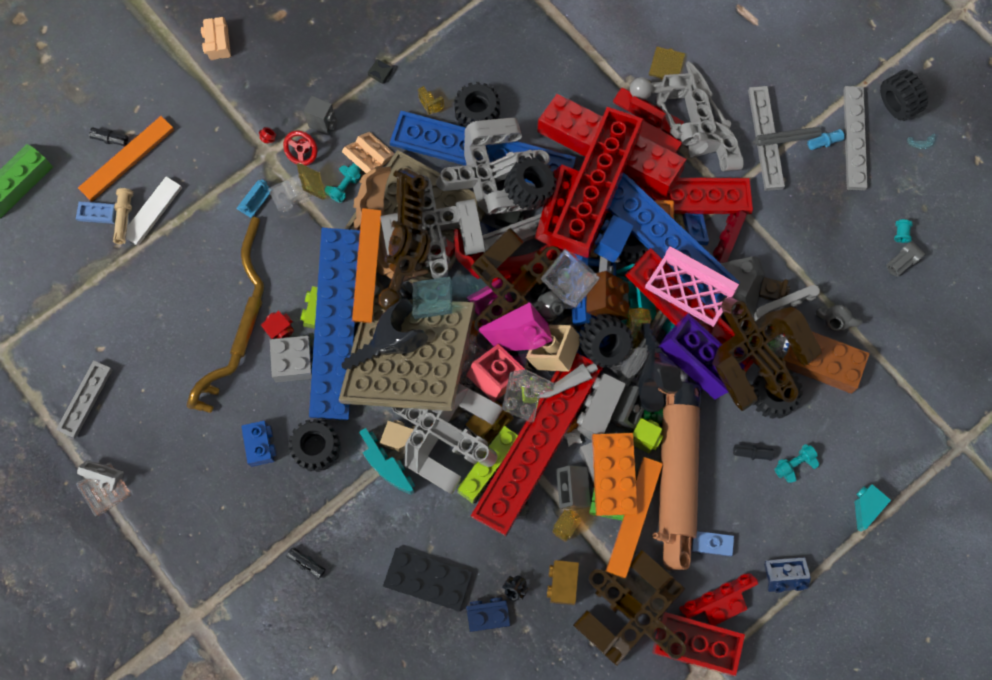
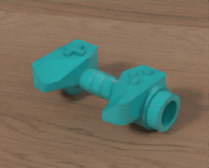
[325,163,362,203]
[774,444,819,483]

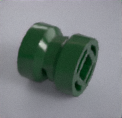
[642,408,663,426]

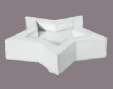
[564,429,582,447]

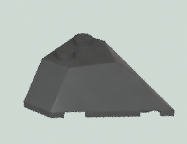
[718,256,765,326]

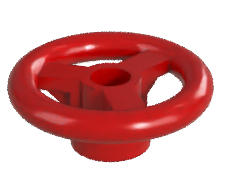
[283,130,318,166]

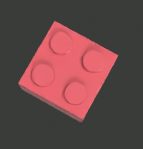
[466,344,526,402]

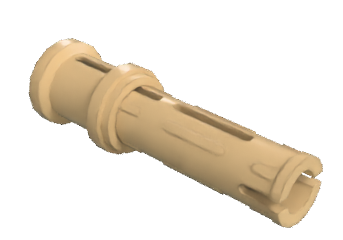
[113,188,133,244]

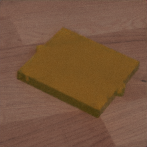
[649,46,685,80]
[297,163,326,200]

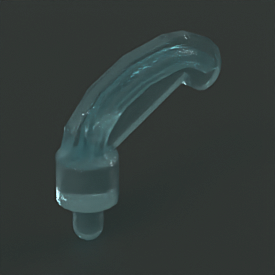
[907,134,935,149]

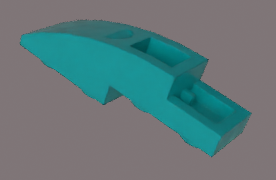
[359,428,415,495]

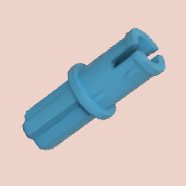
[807,129,844,150]

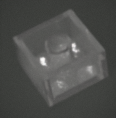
[541,249,600,308]

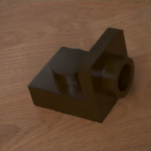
[759,277,790,301]

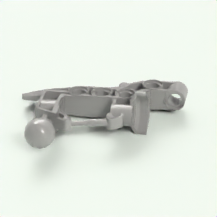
[630,61,743,172]

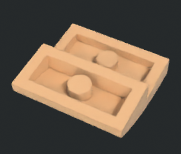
[342,132,395,173]

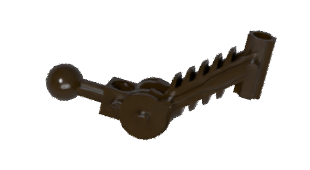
[379,168,431,311]

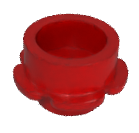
[259,127,276,144]

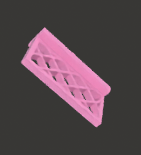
[645,246,739,327]

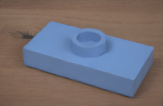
[76,202,117,224]
[691,531,734,557]

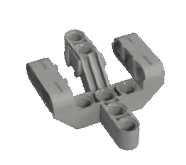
[436,118,549,215]
[380,176,485,281]
[392,384,503,494]

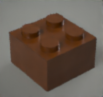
[586,271,629,320]

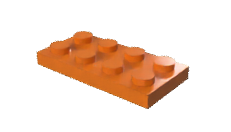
[592,433,637,516]

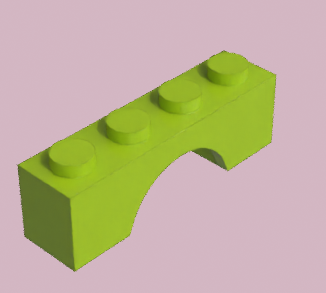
[457,426,518,504]

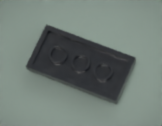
[383,548,472,612]

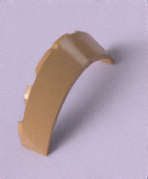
[353,167,429,282]

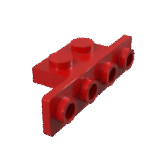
[613,88,684,135]
[679,573,759,626]

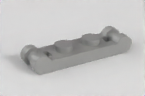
[753,285,820,321]

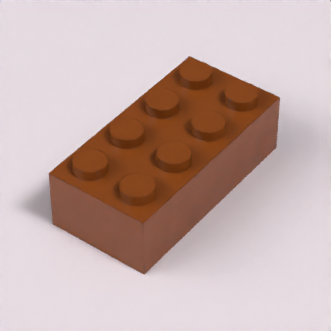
[782,332,870,394]

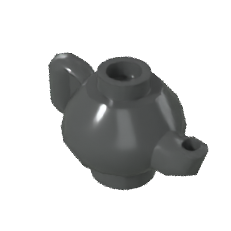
[533,291,574,320]
[816,305,863,331]

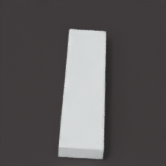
[126,177,182,246]

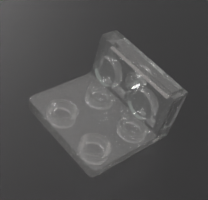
[502,369,555,422]

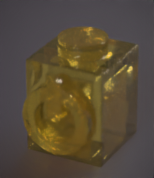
[552,509,582,542]

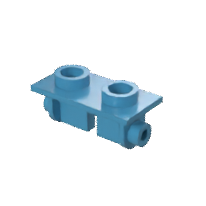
[236,179,273,218]

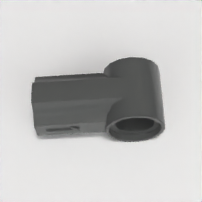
[886,241,925,277]

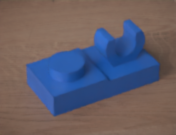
[683,213,709,246]

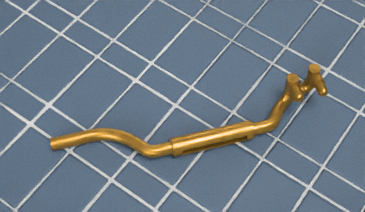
[187,217,264,413]

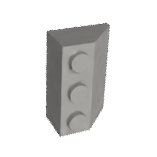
[577,373,625,441]

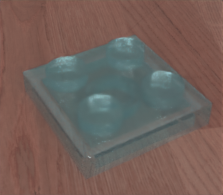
[413,277,452,319]

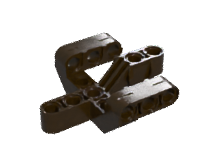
[471,228,571,333]
[712,297,822,411]
[573,550,686,666]

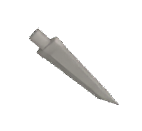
[535,363,598,398]

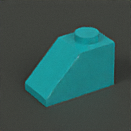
[854,484,891,532]

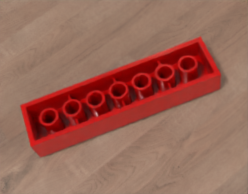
[537,94,686,198]
[552,107,643,258]

